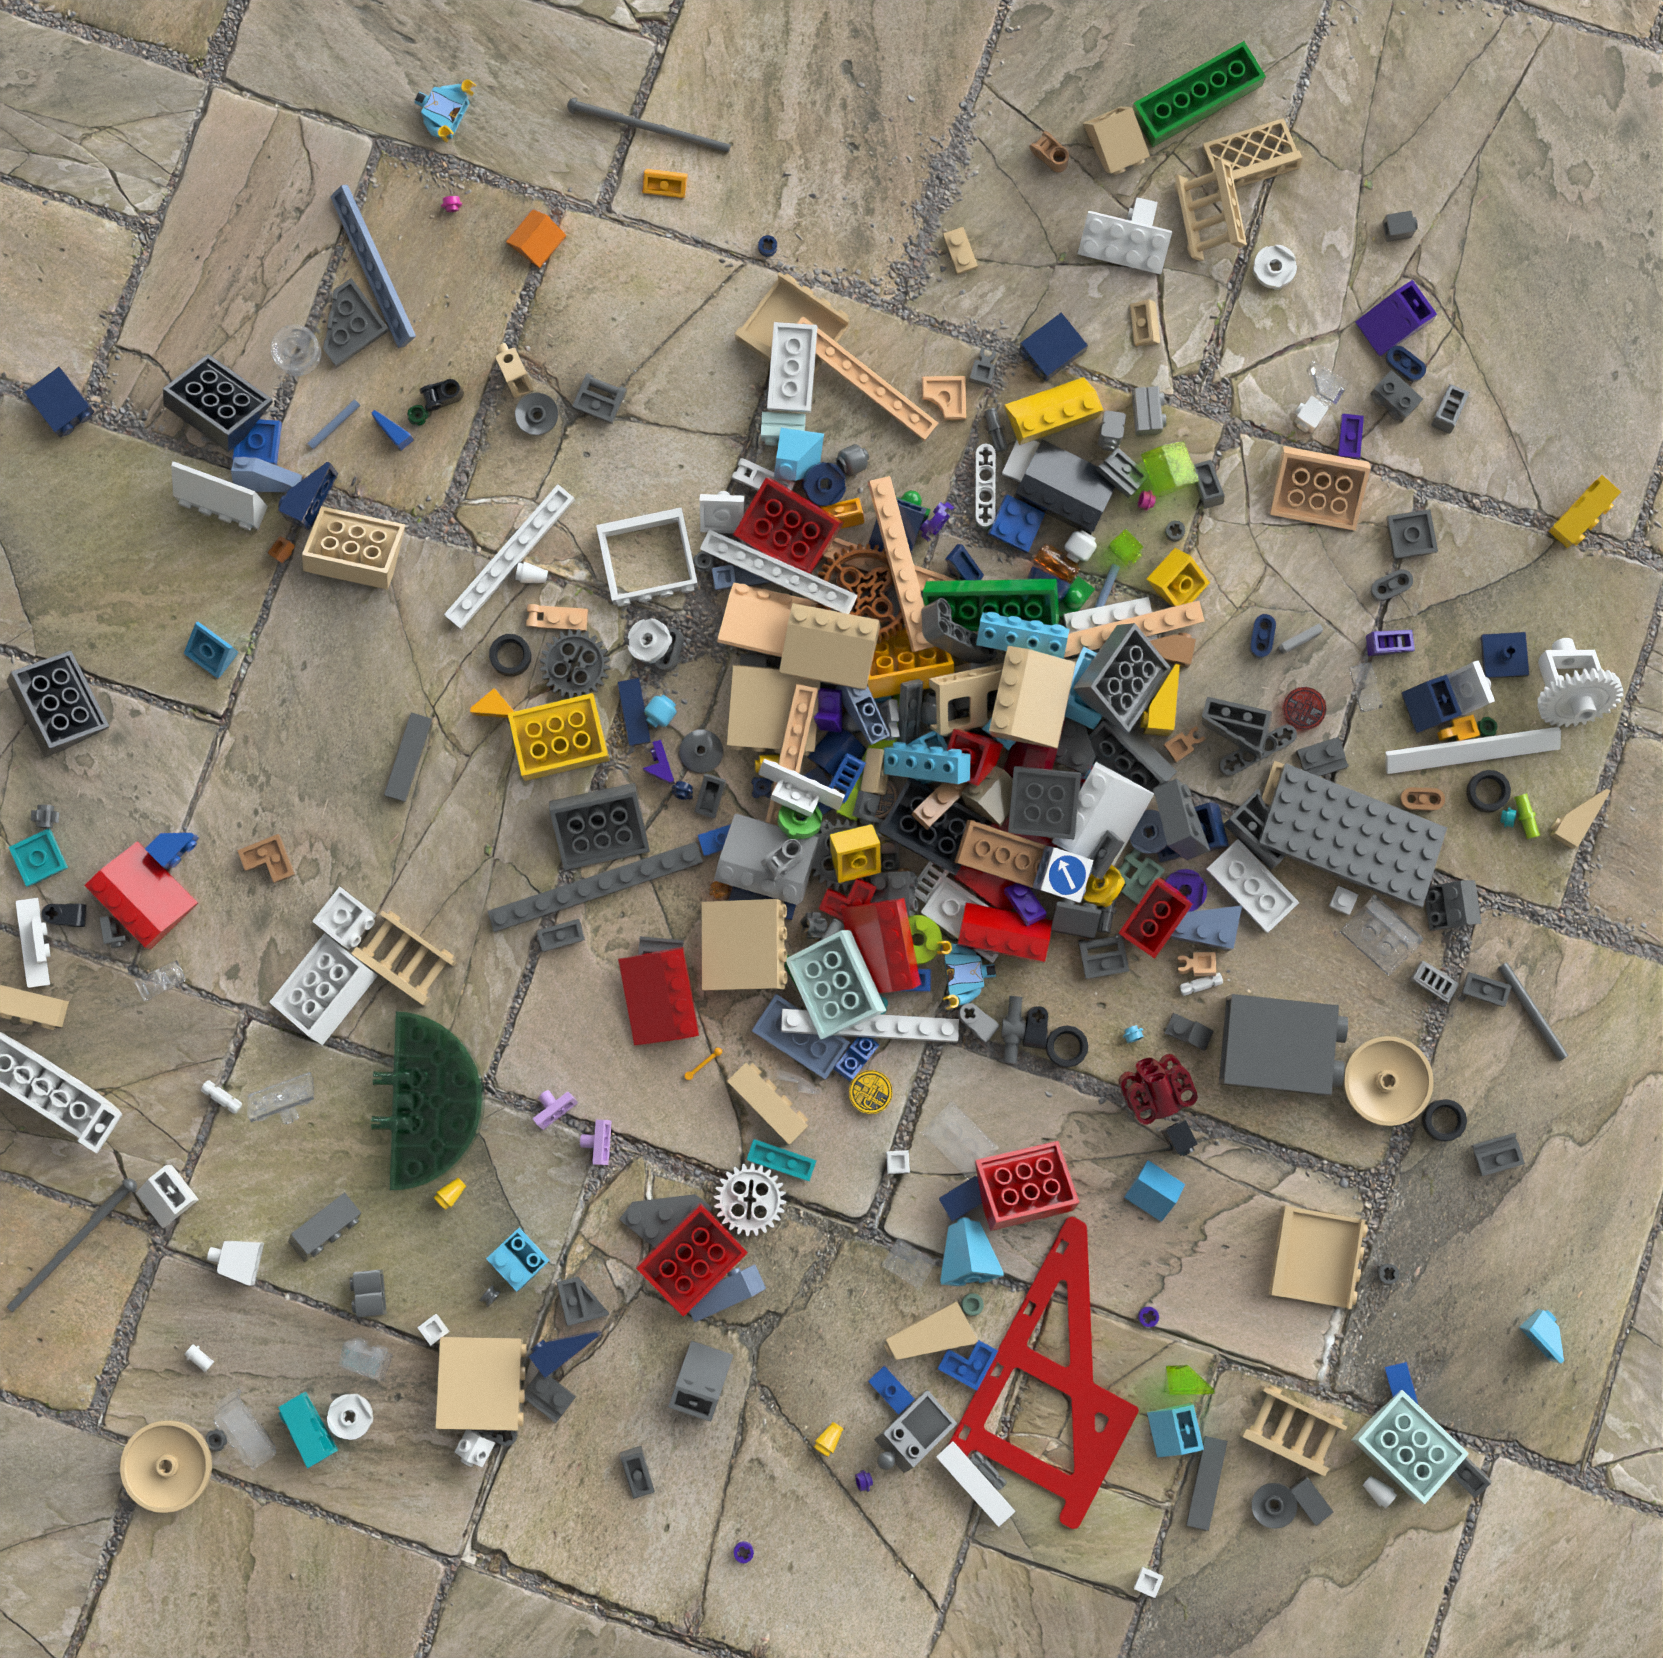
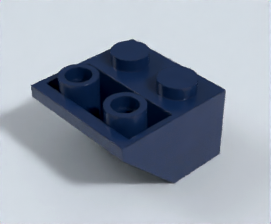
[1401,674,1462,734]

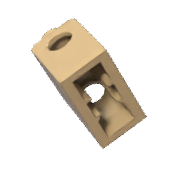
[495,343,534,399]

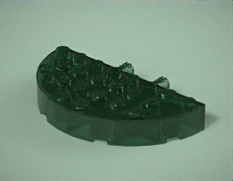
[371,1011,485,1190]

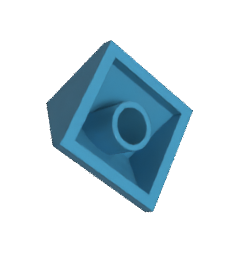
[183,622,239,679]
[1124,1160,1185,1222]

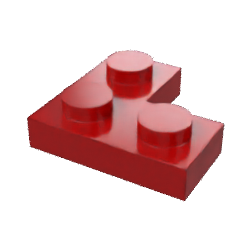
[819,878,877,920]

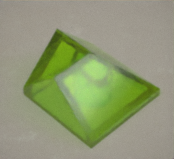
[1164,1364,1215,1395]

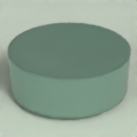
[961,1293,984,1316]

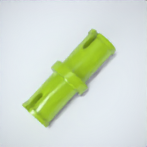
[1514,793,1540,839]

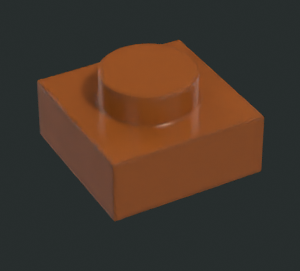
[267,536,295,563]

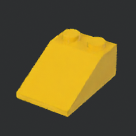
[1140,664,1180,736]

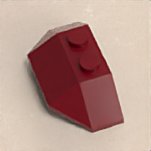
[1004,720,1066,778]

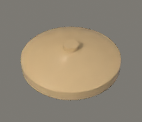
[1343,1036,1433,1126]
[120,1420,212,1513]

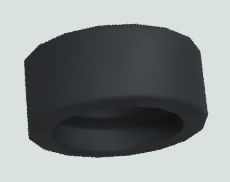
[489,634,532,677]
[1466,770,1511,813]
[1046,1025,1089,1068]
[1422,1099,1467,1142]

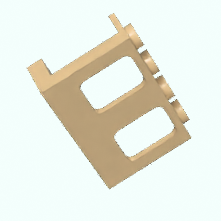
[929,663,1004,736]

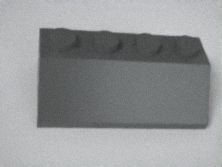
[1089,718,1177,796]

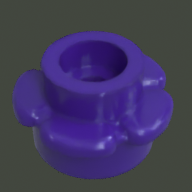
[855,1470,873,1492]

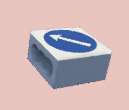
[1032,846,1094,903]

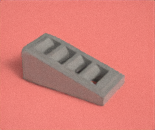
[1410,960,1459,1003]

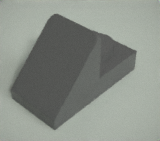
[694,773,726,818]
[1164,1013,1214,1051]

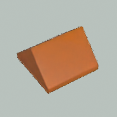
[506,209,566,269]

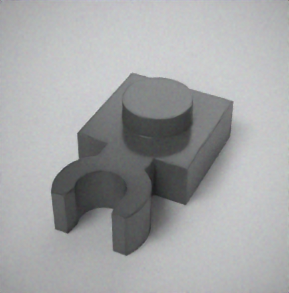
[969,347,996,388]

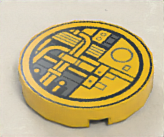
[849,1070,893,1114]

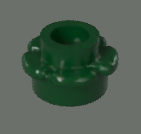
[407,405,429,426]
[1477,717,1498,738]

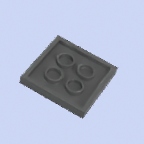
[1008,766,1081,840]

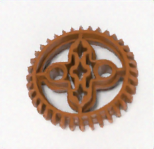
[815,544,905,644]

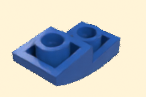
[833,1037,879,1082]
[1385,1362,1418,1404]

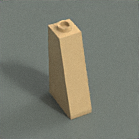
[884,1300,978,1360]

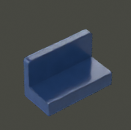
[939,1176,982,1221]

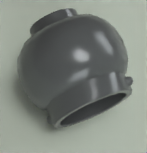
[920,693,956,729]

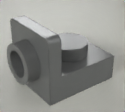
[852,790,882,825]
[100,916,130,948]

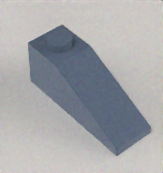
[231,457,302,492]

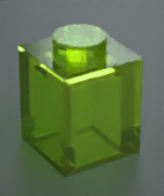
[1108,528,1144,566]

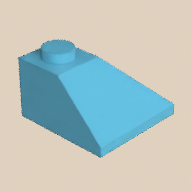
[774,428,824,481]
[1519,1309,1564,1364]

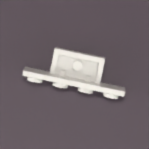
[759,759,845,817]
[16,898,51,988]

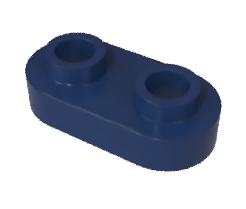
[1386,346,1426,382]
[1250,614,1276,658]

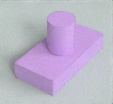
[533,1090,578,1130]
[580,1119,612,1165]

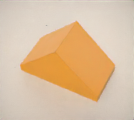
[470,688,514,718]

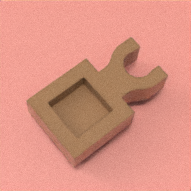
[1163,726,1206,763]

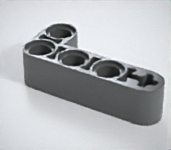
[921,598,997,664]

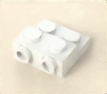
[313,887,376,950]

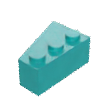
[278,1392,339,1469]

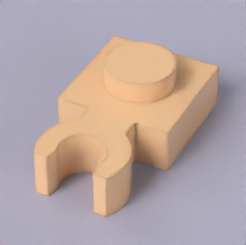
[1178,952,1217,976]

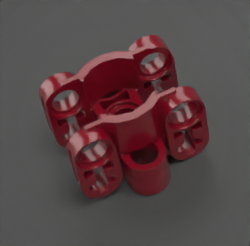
[1118,1054,1198,1125]

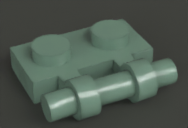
[1118,848,1165,905]

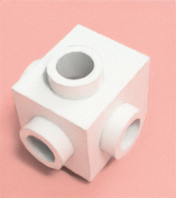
[455,1430,495,1467]

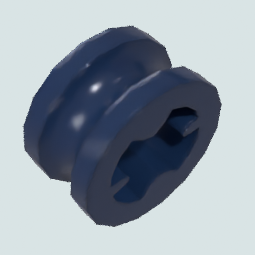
[758,235,777,257]

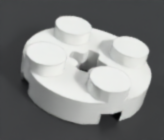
[1253,245,1297,290]
[628,618,672,663]
[327,1394,373,1440]

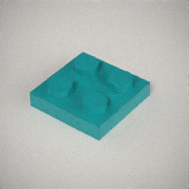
[8,828,68,887]

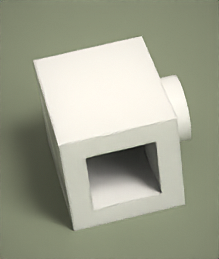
[1127,198,1158,226]
[1294,395,1329,433]

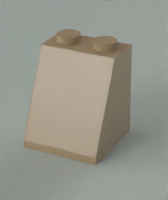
[1083,106,1150,175]

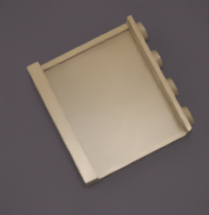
[735,272,850,375]
[726,665,820,755]
[702,899,787,991]
[1268,1205,1367,1309]
[436,1337,527,1431]

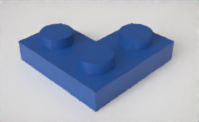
[937,1340,998,1390]

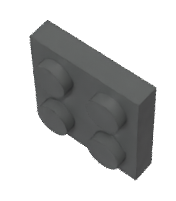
[1386,509,1438,560]

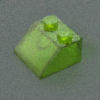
[1141,441,1200,498]

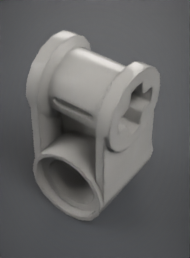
[761,839,804,880]
[958,1003,1000,1043]

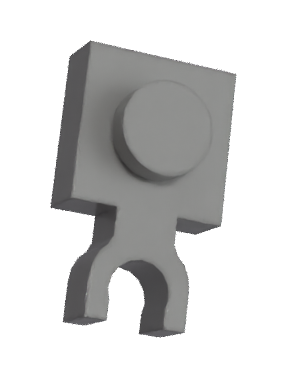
[880,700,900,740]

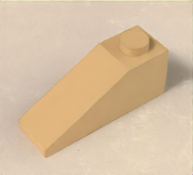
[1550,789,1610,849]

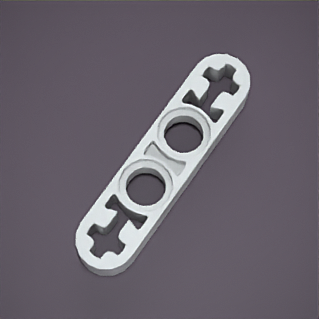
[975,444,996,529]

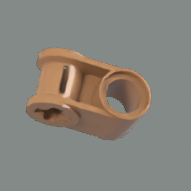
[1029,131,1069,173]

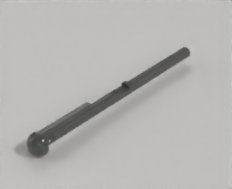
[567,98,731,153]
[7,1178,137,1312]

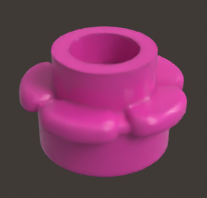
[441,196,462,212]
[1138,490,1156,511]

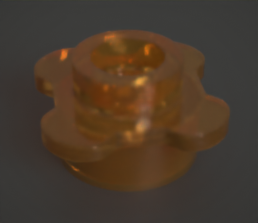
[708,881,730,899]

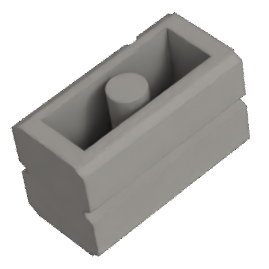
[1132,386,1166,436]
[1097,411,1126,451]

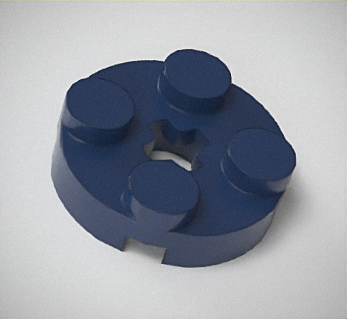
[802,462,846,506]

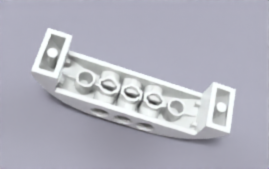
[0,1032,122,1153]

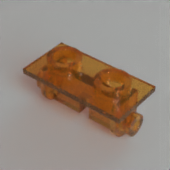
[1034,543,1081,583]

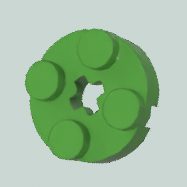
[777,805,822,840]

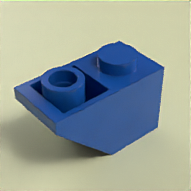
[145,833,199,869]

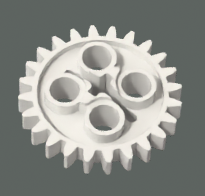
[714,1163,786,1236]

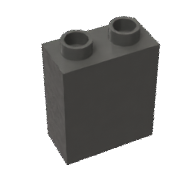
[1218,994,1348,1096]

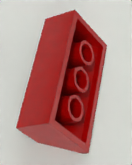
[957,902,1052,964]

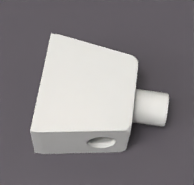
[207,1241,264,1285]

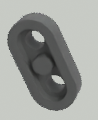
[1370,569,1413,601]
[655,628,684,672]

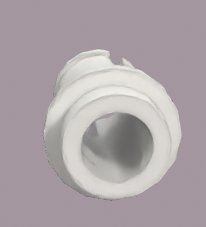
[184,1344,214,1373]

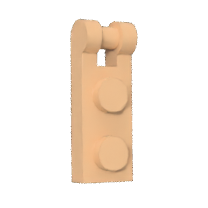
[526,604,588,632]

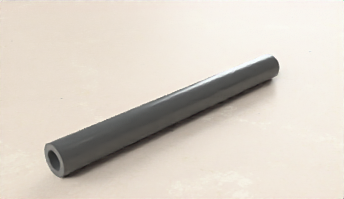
[1498,962,1569,1061]

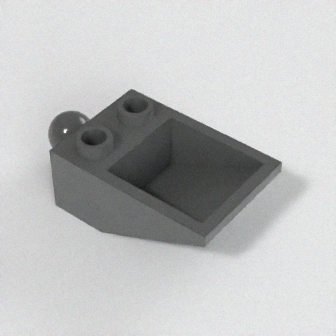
[874,1390,957,1473]

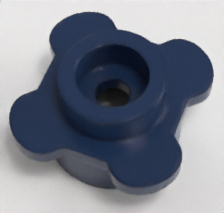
[751,777,773,799]
[672,781,693,800]

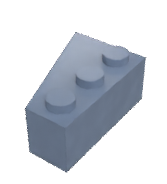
[1170,906,1242,951]
[690,1264,766,1322]

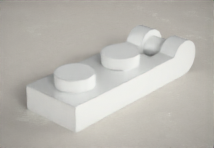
[731,458,795,490]

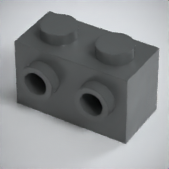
[1370,370,1423,422]

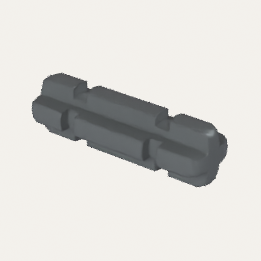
[969,1451,1007,1490]

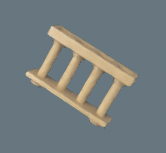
[1175,159,1247,261]
[351,911,456,1006]
[1240,1385,1347,1476]

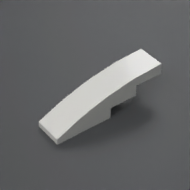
[936,1442,1016,1527]

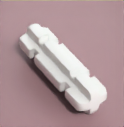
[1180,973,1223,996]
[201,1081,242,1114]

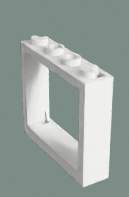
[596,508,698,607]

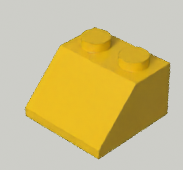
[1146,548,1210,607]
[830,824,881,883]

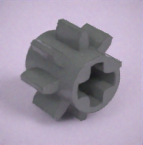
[31,805,59,828]
[800,912,827,939]

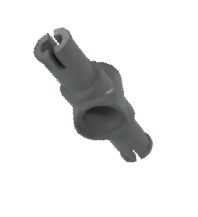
[1001,996,1025,1063]

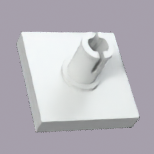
[700,491,744,533]
[1447,661,1495,716]

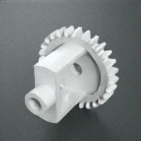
[1537,638,1624,727]

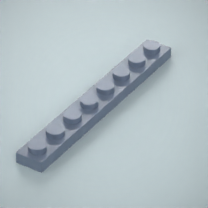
[330,185,416,348]

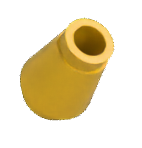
[433,1177,467,1210]
[813,1422,843,1457]

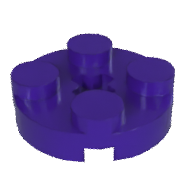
[919,502,955,542]
[1165,869,1207,912]

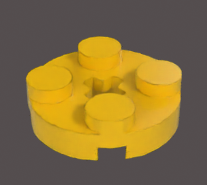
[1083,865,1125,907]

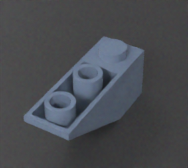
[836,685,890,745]

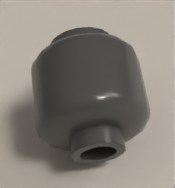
[836,444,869,476]

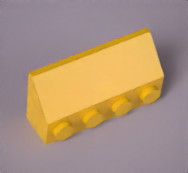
[1004,377,1103,445]

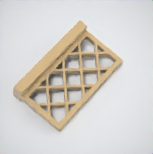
[1203,118,1302,190]

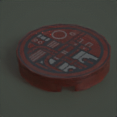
[1282,687,1327,731]

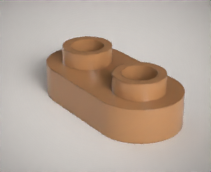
[1400,787,1445,811]

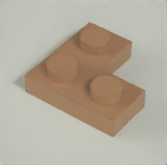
[237,834,296,883]

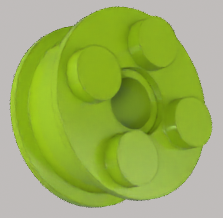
[908,915,942,965]

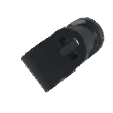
[419,379,464,411]
[41,903,87,927]
[1023,1006,1049,1049]

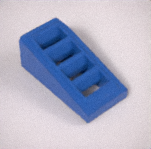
[371,410,414,450]
[828,753,866,804]

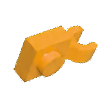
[1437,714,1480,741]

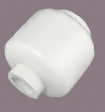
[1064,529,1097,563]

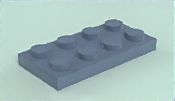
[752,994,850,1080]

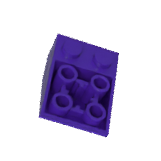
[1355,279,1437,357]

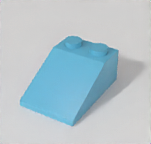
[1065,647,1102,729]

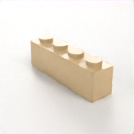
[0,985,69,1030]
[727,1063,808,1145]

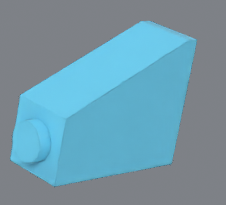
[940,1218,1004,1286]

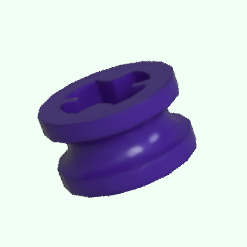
[1138,1306,1159,1327]
[734,1541,754,1563]

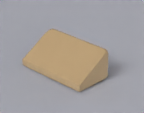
[1130,299,1160,346]
[861,748,889,795]

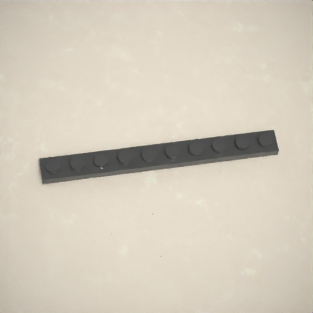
[487,842,703,932]

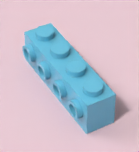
[976,612,1069,659]
[884,742,970,784]

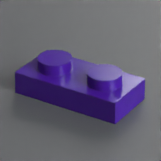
[1337,414,1364,460]
[1004,883,1047,926]

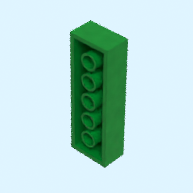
[1132,41,1266,147]
[923,579,1059,631]

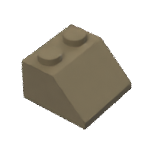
[961,766,1013,826]

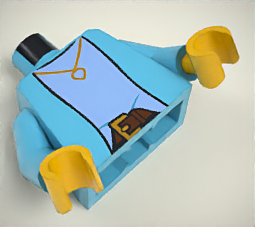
[414,79,476,143]
[937,941,996,1010]

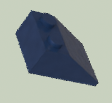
[278,462,338,531]
[1151,802,1229,863]
[528,1330,602,1378]

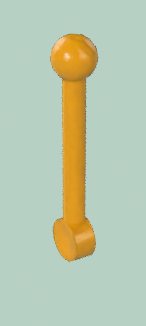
[685,1047,722,1080]

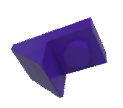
[814,688,842,732]
[643,740,675,785]

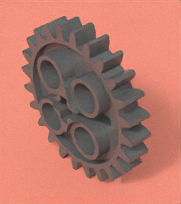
[540,629,611,698]
[811,819,870,890]

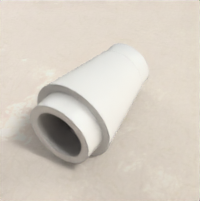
[515,562,548,583]
[1362,1476,1397,1509]

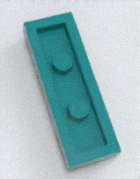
[747,1139,817,1182]

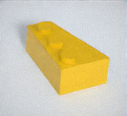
[1548,475,1621,548]

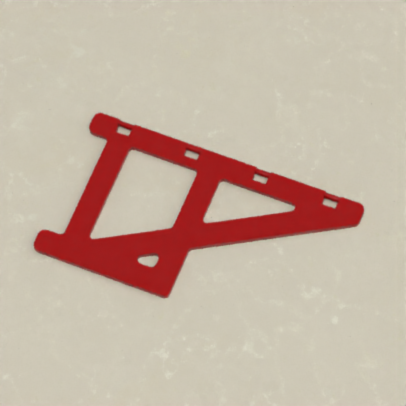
[947,1216,1139,1529]

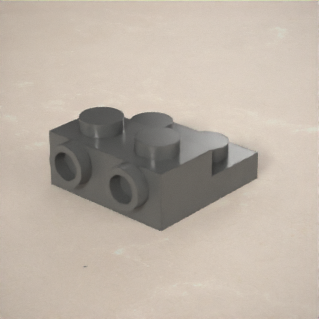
[871,871,918,917]

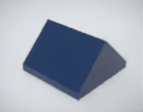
[807,728,867,783]

